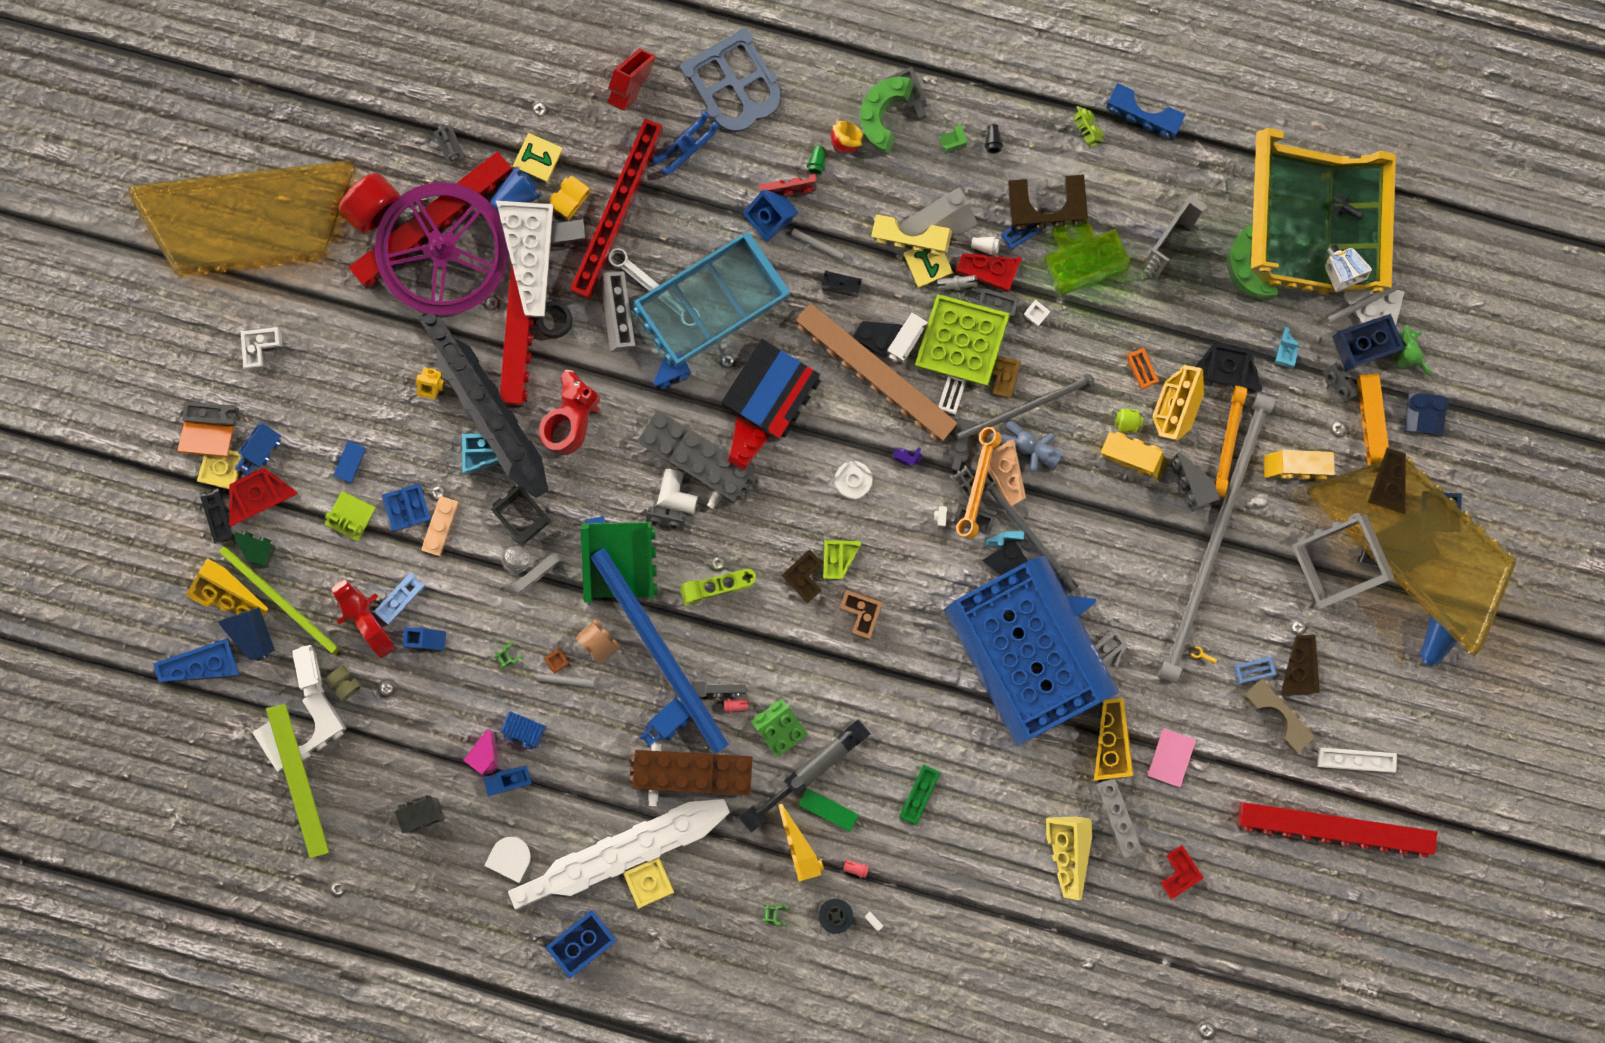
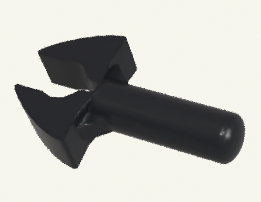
[1330,195,1364,220]

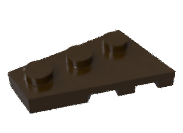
[1368,447,1406,514]

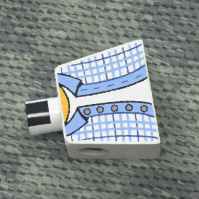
[1325,244,1372,292]

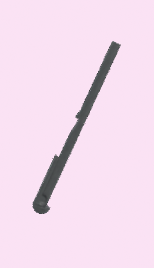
[956,374,1095,441]

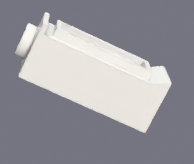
[887,313,928,364]
[292,645,324,698]

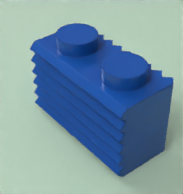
[500,711,547,750]

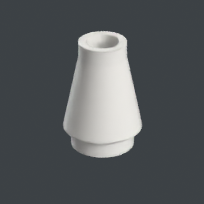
[971,237,1000,255]

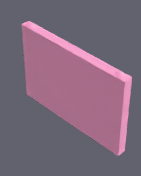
[1147,728,1196,787]

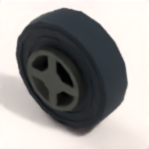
[818,898,853,934]

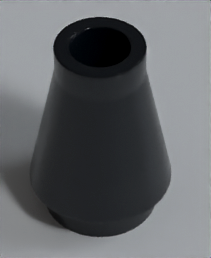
[984,124,1003,154]

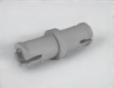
[937,275,977,291]

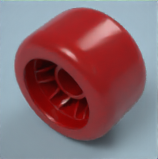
[339,173,400,234]

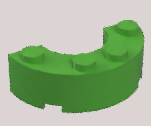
[860,77,914,154]
[1227,224,1278,300]

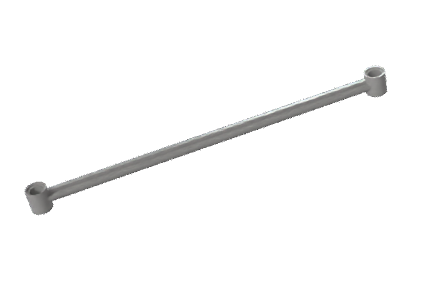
[1158,393,1276,683]

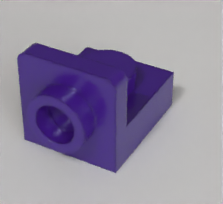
[892,447,923,468]

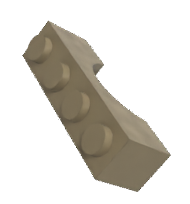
[1241,679,1315,753]

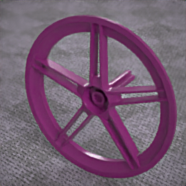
[375,182,509,315]

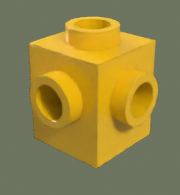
[416,368,445,400]

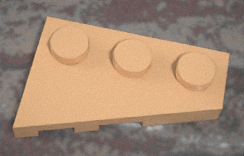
[988,439,1026,506]

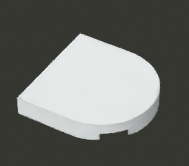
[484,837,531,883]

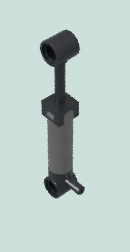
[739,719,871,833]

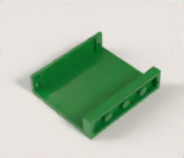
[580,522,658,603]

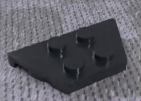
[1195,343,1262,392]

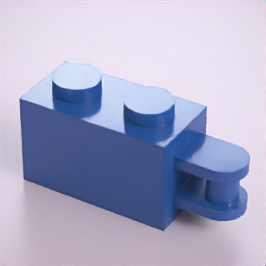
[235,422,281,476]
[639,697,690,748]

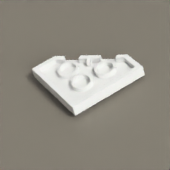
[1343,281,1404,325]

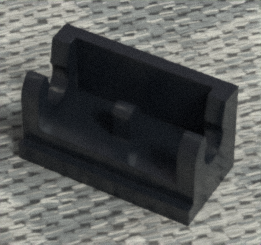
[821,270,862,298]

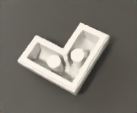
[241,327,282,371]
[656,469,698,515]

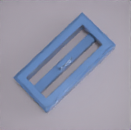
[1233,657,1277,684]

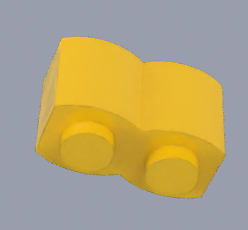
[549,175,591,221]

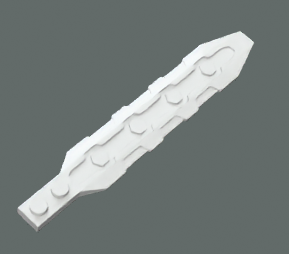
[508,799,730,910]

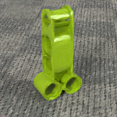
[679,569,756,606]

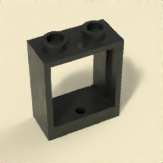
[491,485,552,546]

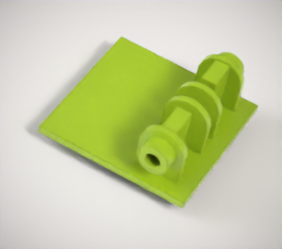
[1073,106,1105,148]
[324,491,376,541]

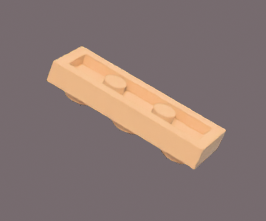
[421,496,459,557]

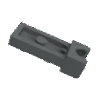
[182,402,239,426]
[692,682,746,698]

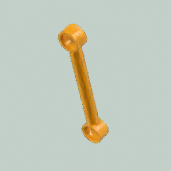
[1214,385,1247,499]
[956,427,1001,540]

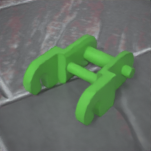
[494,642,523,669]
[762,904,789,926]

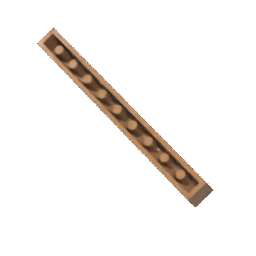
[796,303,958,443]

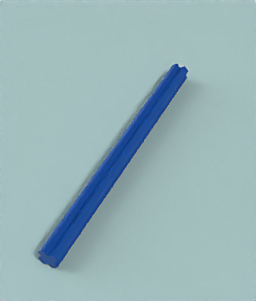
[590,548,729,754]

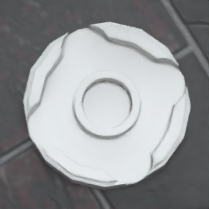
[835,461,872,500]

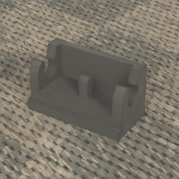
[550,219,587,251]
[953,500,997,534]

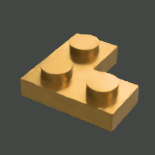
[992,356,1021,398]

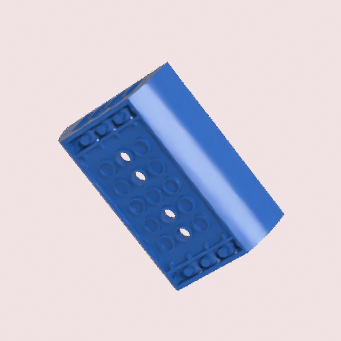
[944,556,1120,747]

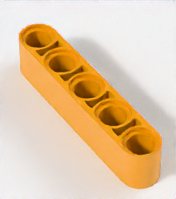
[1357,373,1389,467]

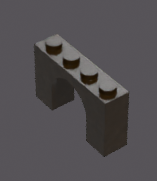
[1008,174,1088,231]

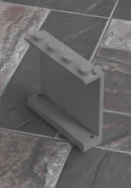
[1141,195,1207,279]

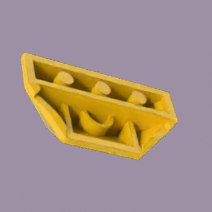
[1152,365,1204,441]

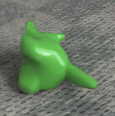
[1394,326,1433,376]

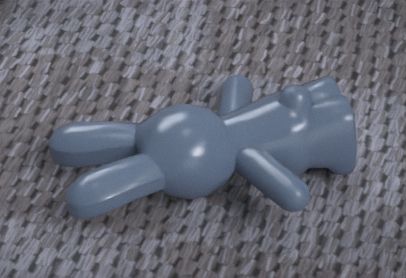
[1000,419,1064,472]

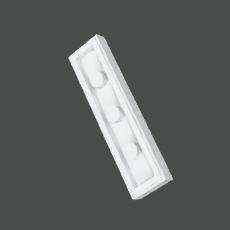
[1317,747,1397,773]

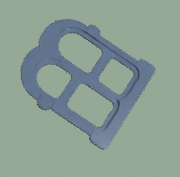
[680,28,780,131]

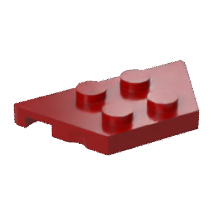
[229,468,298,527]

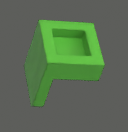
[940,125,967,154]

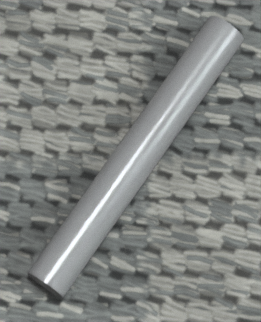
[791,229,845,261]
[536,673,595,688]

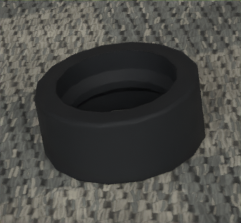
[536,301,573,339]

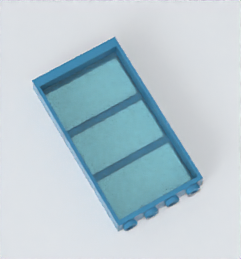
[633,231,791,368]

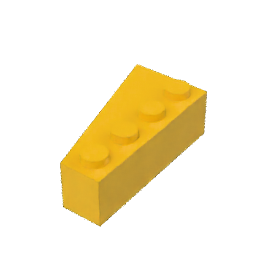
[1094,698,1134,781]

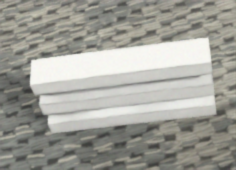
[938,376,966,416]

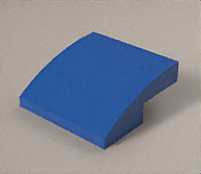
[381,484,431,532]

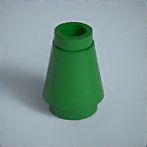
[807,146,825,175]

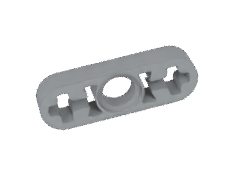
[511,553,561,595]

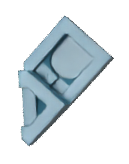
[1274,327,1299,369]
[986,531,1024,547]

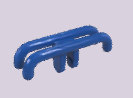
[651,111,719,175]

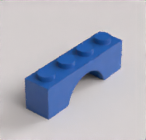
[1106,83,1186,140]

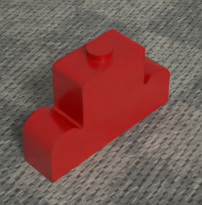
[607,48,656,111]

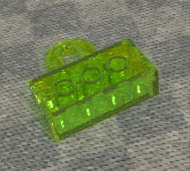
[1044,221,1130,297]

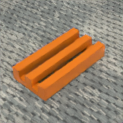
[1126,348,1159,390]

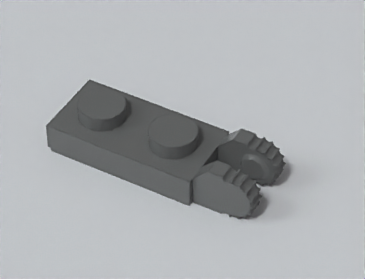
[963,287,1019,318]

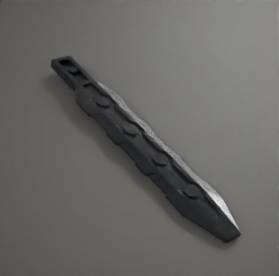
[418,313,549,498]

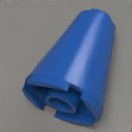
[489,166,542,216]
[1420,611,1468,667]

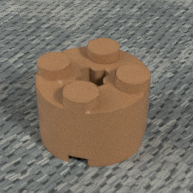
[576,619,621,665]

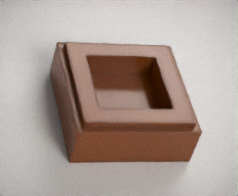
[544,647,570,674]

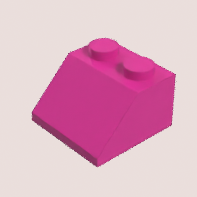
[463,729,499,776]

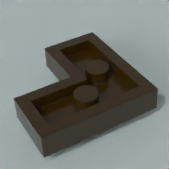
[781,549,823,604]

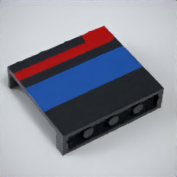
[721,339,821,441]

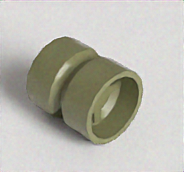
[324,665,361,702]

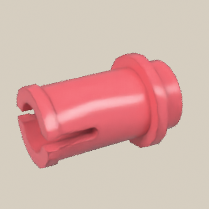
[724,698,748,714]
[843,859,869,878]

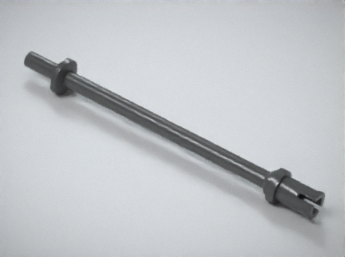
[974,472,1079,593]

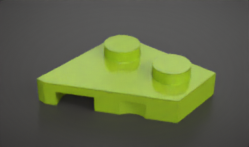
[823,540,861,580]

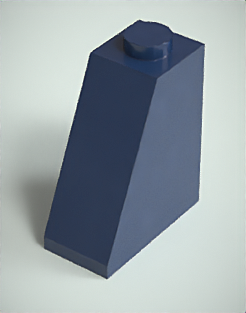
[218,607,275,661]

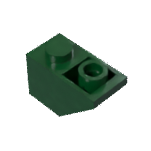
[234,531,276,568]

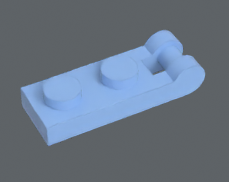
[374,572,426,625]

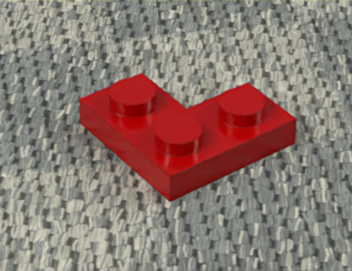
[1160,845,1204,900]

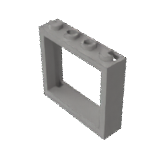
[1292,513,1394,609]

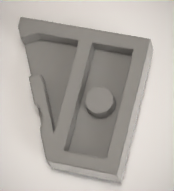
[1094,629,1128,677]

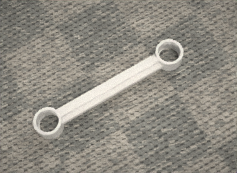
[609,248,700,328]

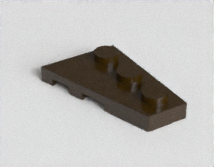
[1280,635,1320,695]

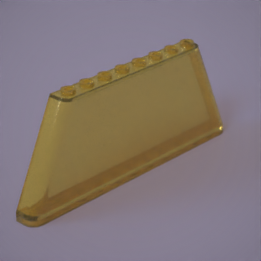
[128,161,356,276]
[1307,457,1516,656]

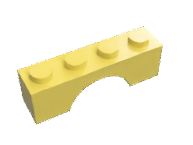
[871,214,952,255]

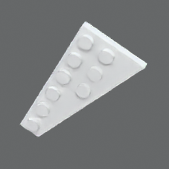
[496,201,553,318]

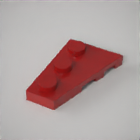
[955,253,1022,293]

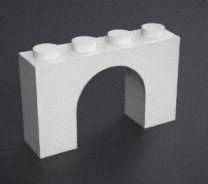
[252,693,346,773]

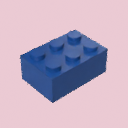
[545,909,618,979]

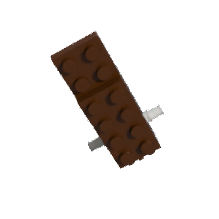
[628,737,753,806]

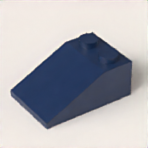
[1332,314,1405,372]

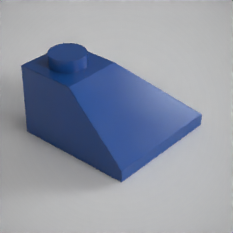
[742,189,799,242]

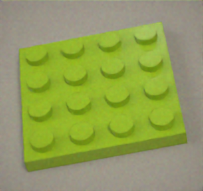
[915,294,1010,387]

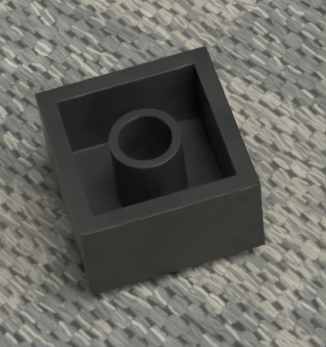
[394,795,445,833]

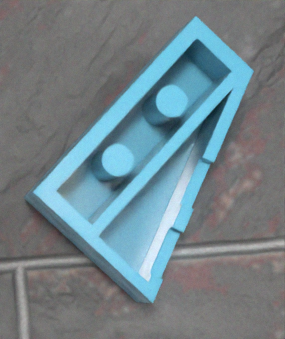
[462,434,499,475]

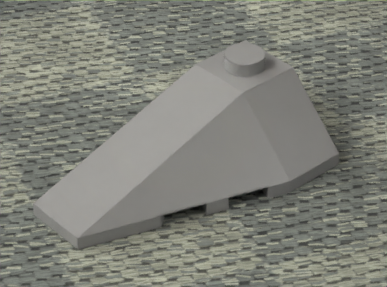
[898,187,977,237]

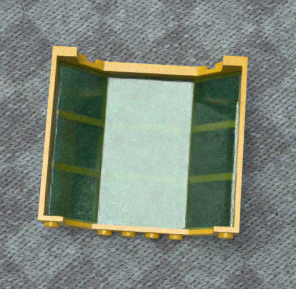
[1251,128,1396,295]

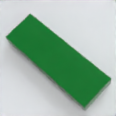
[899,764,941,826]
[798,788,859,832]

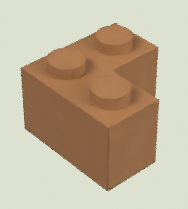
[840,590,883,641]

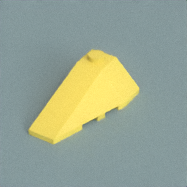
[1046,816,1092,900]

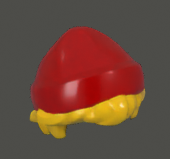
[830,121,864,154]

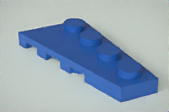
[153,638,240,682]

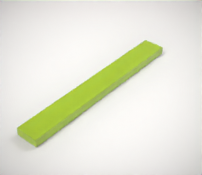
[219,547,340,655]
[266,703,329,858]

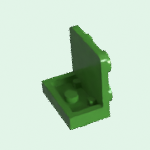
[751,699,807,756]

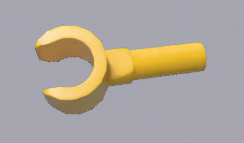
[1190,646,1217,664]

